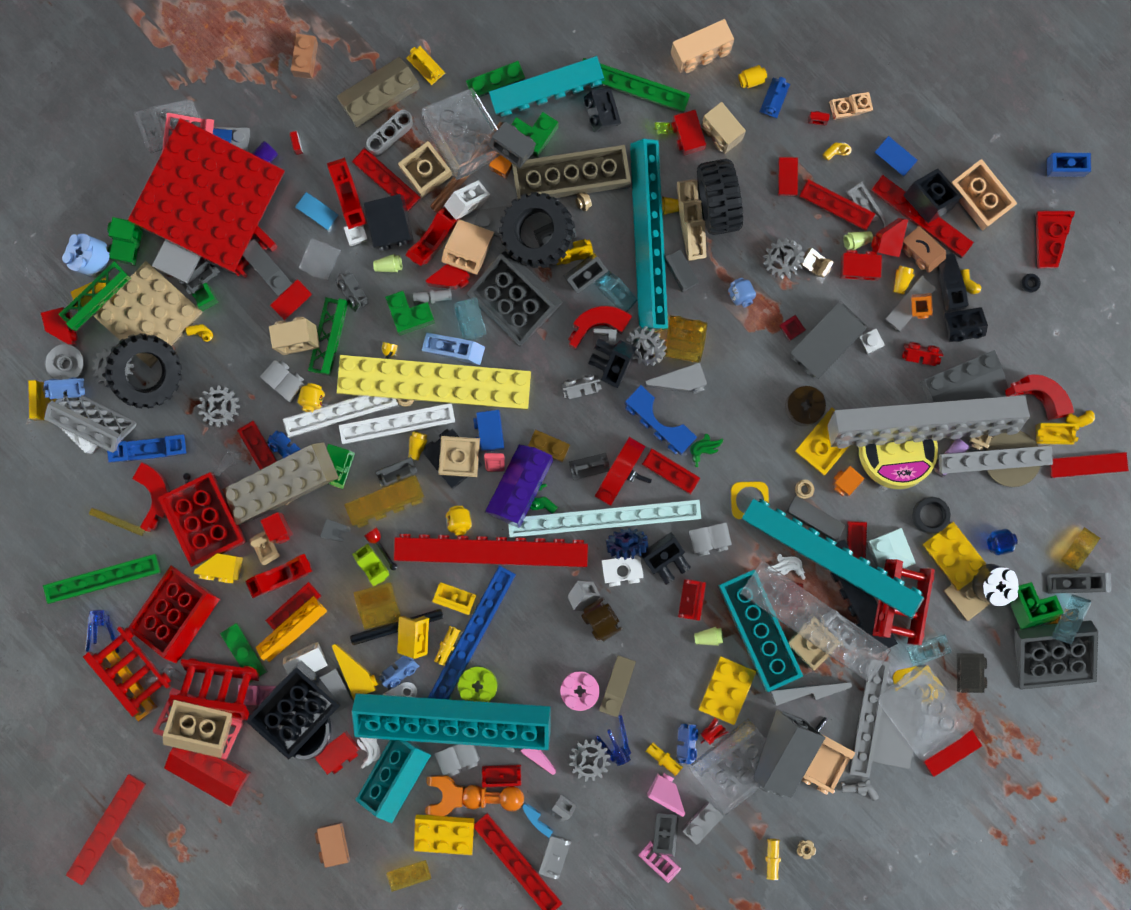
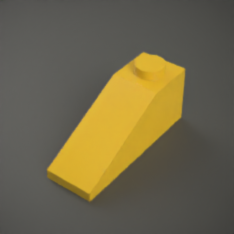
[332,644,378,699]

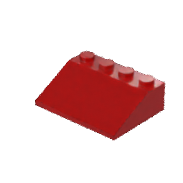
[158,472,247,567]
[128,565,220,664]

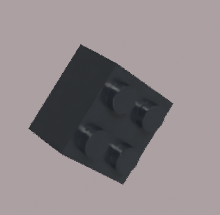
[903,169,963,223]

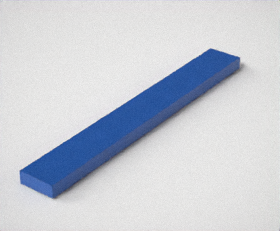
[428,565,516,700]

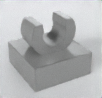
[551,795,577,822]

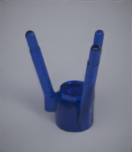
[85,610,119,653]
[596,715,631,766]

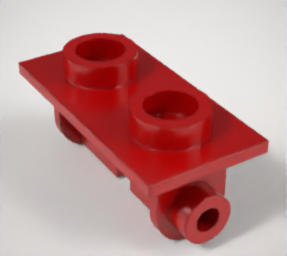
[902,342,943,366]

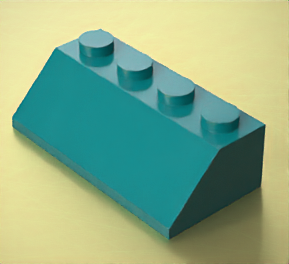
[355,740,431,823]

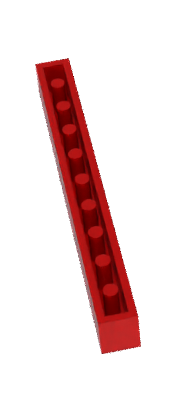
[394,534,588,567]

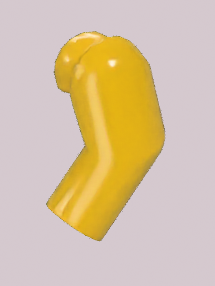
[822,142,851,161]
[960,269,981,294]
[186,324,213,342]
[1065,410,1095,428]

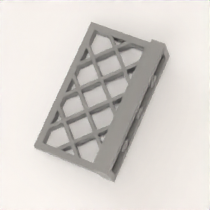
[44,392,137,453]

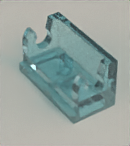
[454,297,487,340]

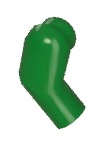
[530,496,558,514]

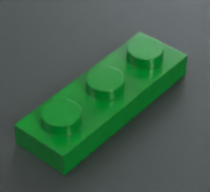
[466,61,525,100]
[220,623,268,683]

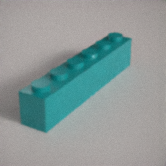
[489,56,605,117]

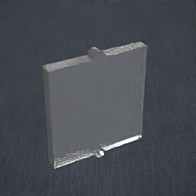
[299,238,341,281]

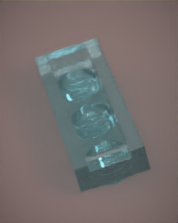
[1052,594,1091,644]

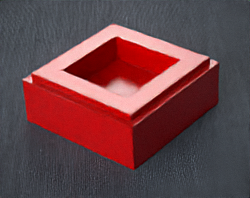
[290,131,303,155]

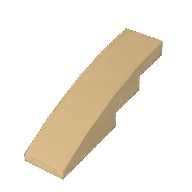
[677,179,706,261]

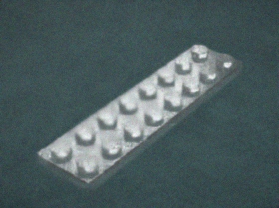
[740,561,891,682]

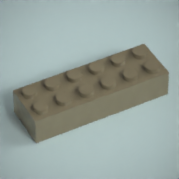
[512,145,631,200]
[222,442,339,525]

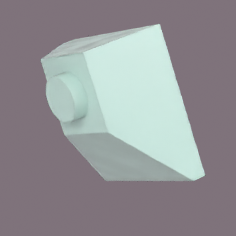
[866,528,916,569]

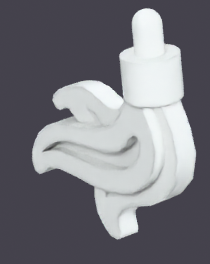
[767,554,806,580]
[357,738,381,768]

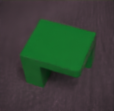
[192,283,219,311]

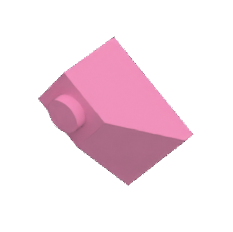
[647,773,685,817]

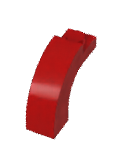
[327,157,367,229]
[405,206,460,266]
[568,306,632,350]
[1005,374,1074,420]
[595,437,646,506]
[132,462,170,532]
[245,554,312,598]

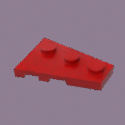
[1036,211,1075,269]

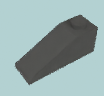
[243,239,293,296]
[1047,573,1111,594]

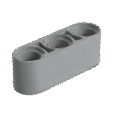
[366,110,413,156]

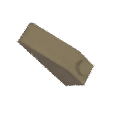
[599,655,636,717]

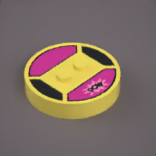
[859,439,938,489]

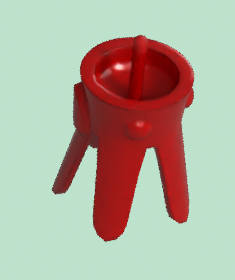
[700,717,728,745]

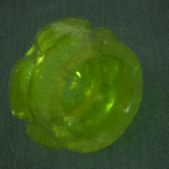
[653,122,672,134]

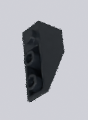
[937,253,969,312]

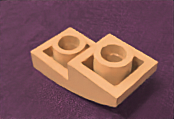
[829,92,873,120]

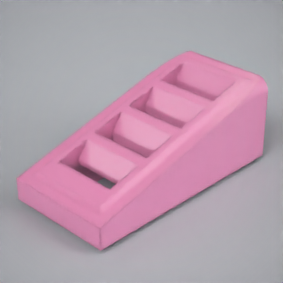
[520,749,556,775]
[638,841,681,883]

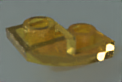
[1061,527,1101,571]
[386,860,432,892]

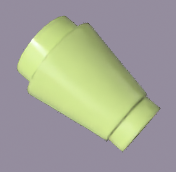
[843,231,873,250]
[373,254,403,273]
[694,627,723,646]

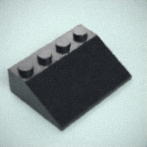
[245,660,340,760]

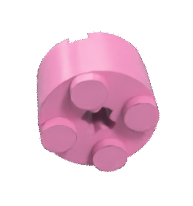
[560,671,599,711]

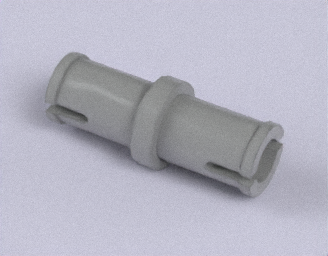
[413,288,452,304]

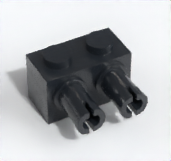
[588,338,637,388]
[641,532,691,585]

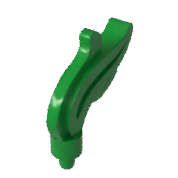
[690,434,723,467]

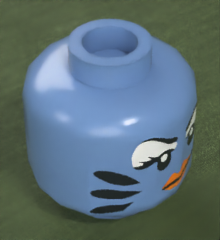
[728,278,756,308]

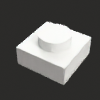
[344,225,368,246]
[859,329,885,354]

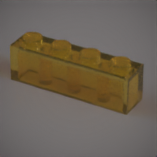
[344,475,426,528]

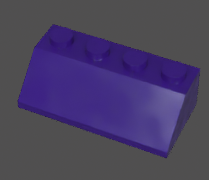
[485,444,553,529]

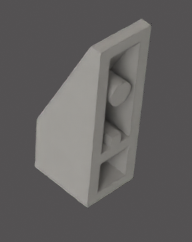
[645,363,707,394]

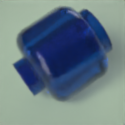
[987,529,1018,556]

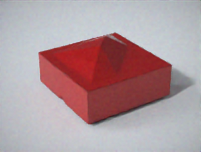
[808,111,830,126]

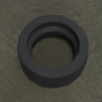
[912,497,951,534]

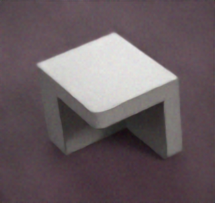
[593,329,617,351]
[568,581,600,611]

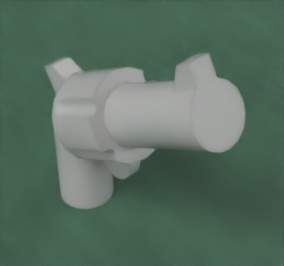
[841,779,879,801]

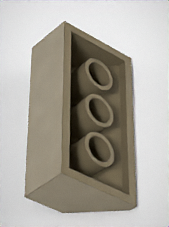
[336,56,420,128]

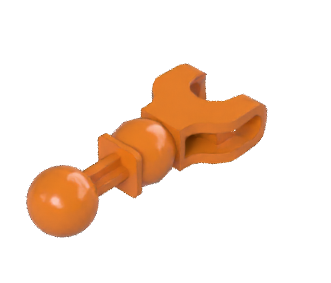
[425,775,524,816]

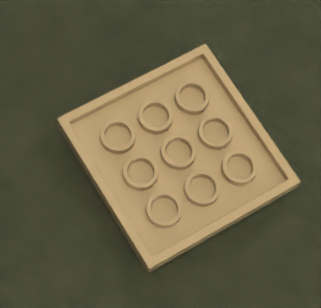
[94,261,203,368]

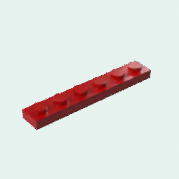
[871,175,974,259]
[66,774,146,885]
[474,812,563,910]

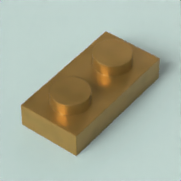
[528,429,570,463]

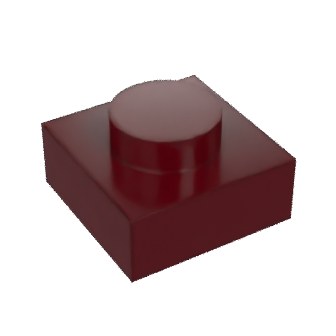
[779,315,806,342]

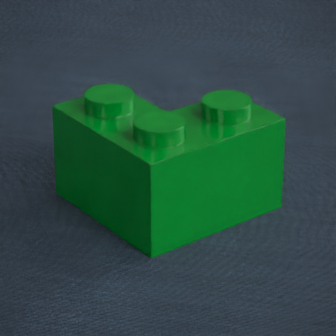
[511,112,559,158]
[107,217,144,266]
[385,291,435,336]
[327,444,355,489]
[1010,582,1064,630]

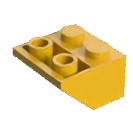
[194,554,243,583]

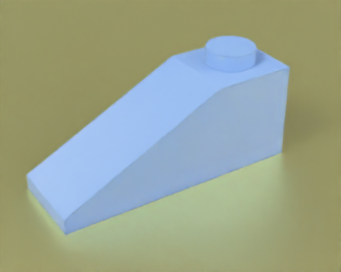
[421,332,485,365]

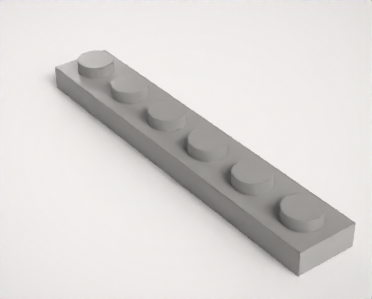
[939,445,1053,474]
[849,659,890,778]

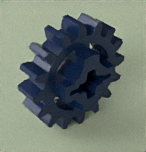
[606,528,648,560]

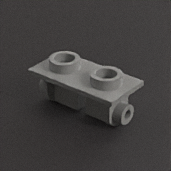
[561,374,602,399]

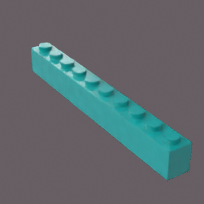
[630,138,668,332]
[742,498,924,619]

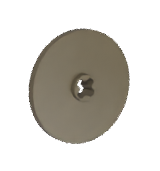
[985,431,1040,487]

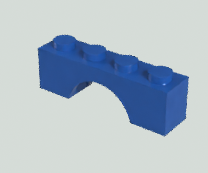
[625,385,697,455]

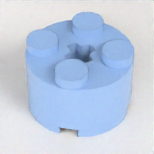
[62,234,109,277]

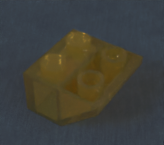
[664,315,708,363]
[353,582,402,630]

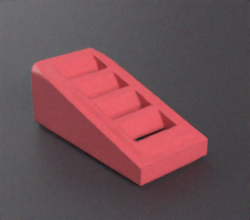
[484,453,505,472]

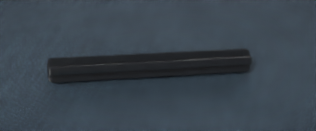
[350,609,444,645]

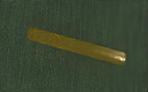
[89,508,145,536]

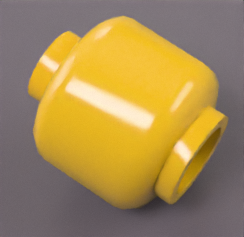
[297,383,325,413]
[445,506,472,536]

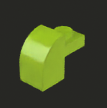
[352,543,389,586]

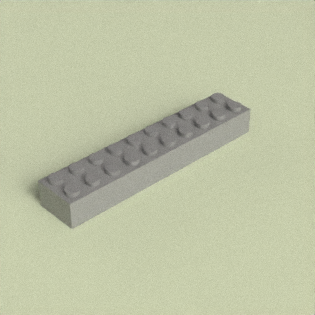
[827,395,1030,448]

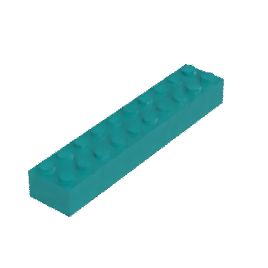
[352,694,551,750]

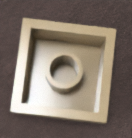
[701,102,746,154]
[398,141,452,198]
[269,317,320,355]

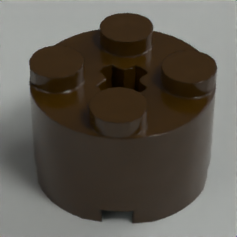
[785,386,826,426]
[581,597,623,642]

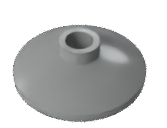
[45,344,84,380]

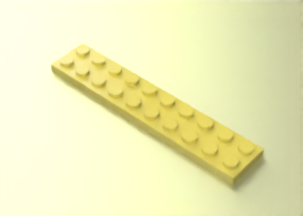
[337,355,531,410]

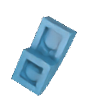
[295,192,338,230]
[522,802,553,838]

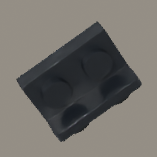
[584,88,621,132]
[944,307,988,342]

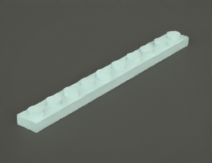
[508,500,701,538]

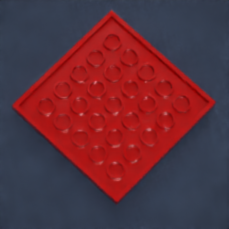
[128,118,285,273]

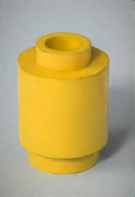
[738,65,767,89]

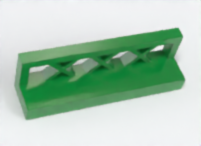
[58,261,131,331]
[308,297,348,376]

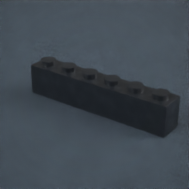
[830,539,898,654]

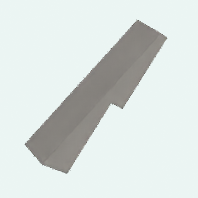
[770,682,852,706]

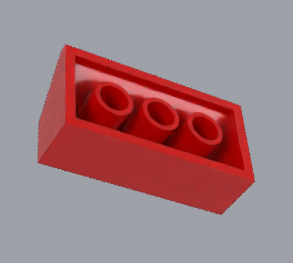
[164,747,251,807]

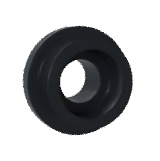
[1021,274,1041,293]

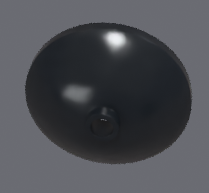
[292,718,331,760]

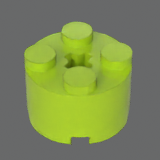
[458,666,498,702]

